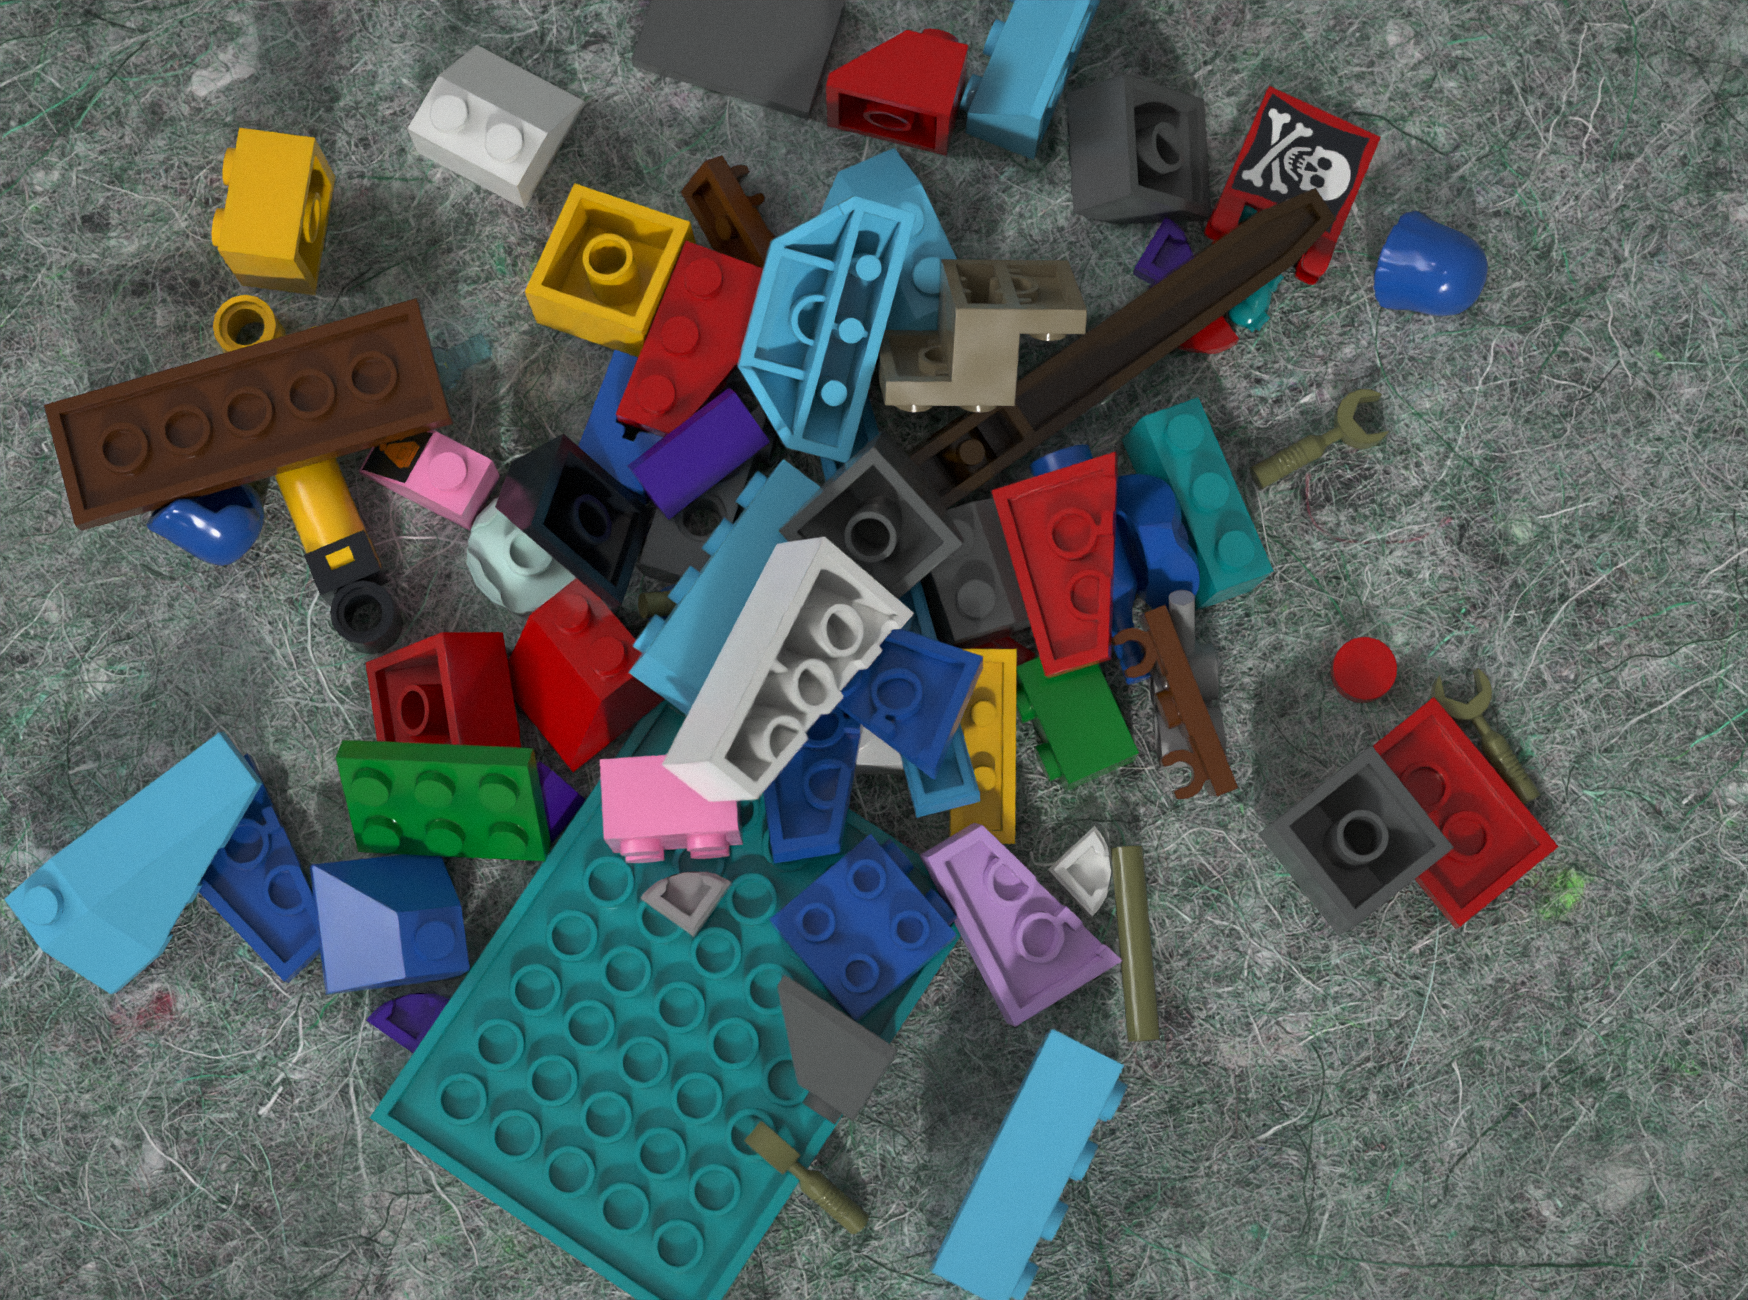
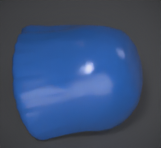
[1374,210,1488,316]
[146,483,264,566]

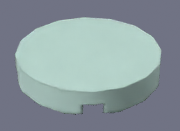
[467,497,576,615]

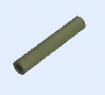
[1111,846,1160,1042]

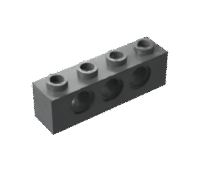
[639,367,778,584]

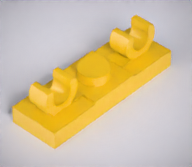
[949,649,1017,844]

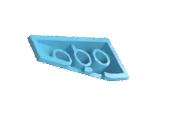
[4,732,263,994]

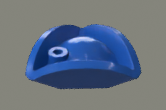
[1116,474,1200,613]

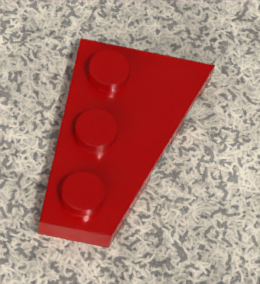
[616,241,763,437]

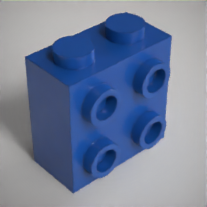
[769,834,957,1023]

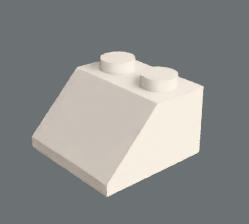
[407,45,585,209]

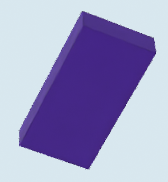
[627,388,770,520]

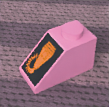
[359,430,501,531]

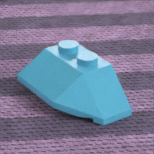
[820,147,957,331]
[737,196,917,463]

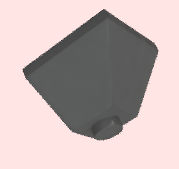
[779,430,964,599]
[777,975,898,1125]

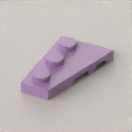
[919,823,1122,1027]

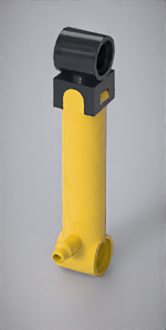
[213,295,403,654]

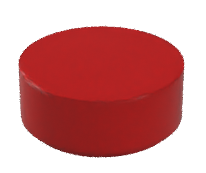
[1330,637,1397,703]

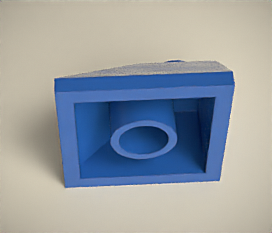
[310,854,470,995]

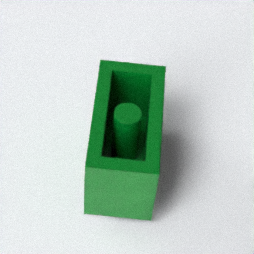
[1016,656,1139,792]

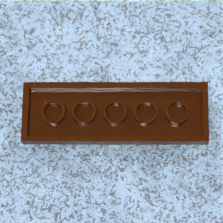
[44,298,453,531]

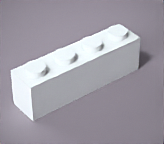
[662,537,914,802]

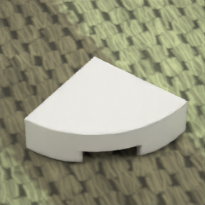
[1047,826,1111,918]

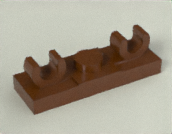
[681,155,775,268]
[1112,605,1238,799]

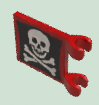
[1204,86,1381,285]

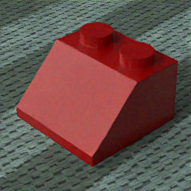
[826,29,968,156]
[508,578,665,772]
[365,632,521,748]

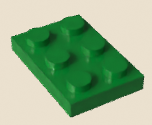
[335,740,551,861]

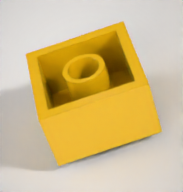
[211,128,335,295]
[525,183,696,357]

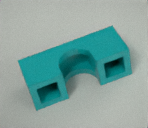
[1122,397,1274,611]

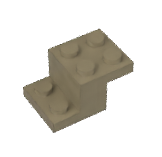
[875,259,1087,412]

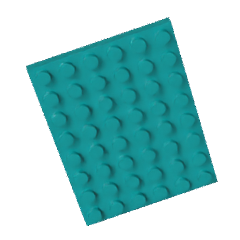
[370,700,961,1300]

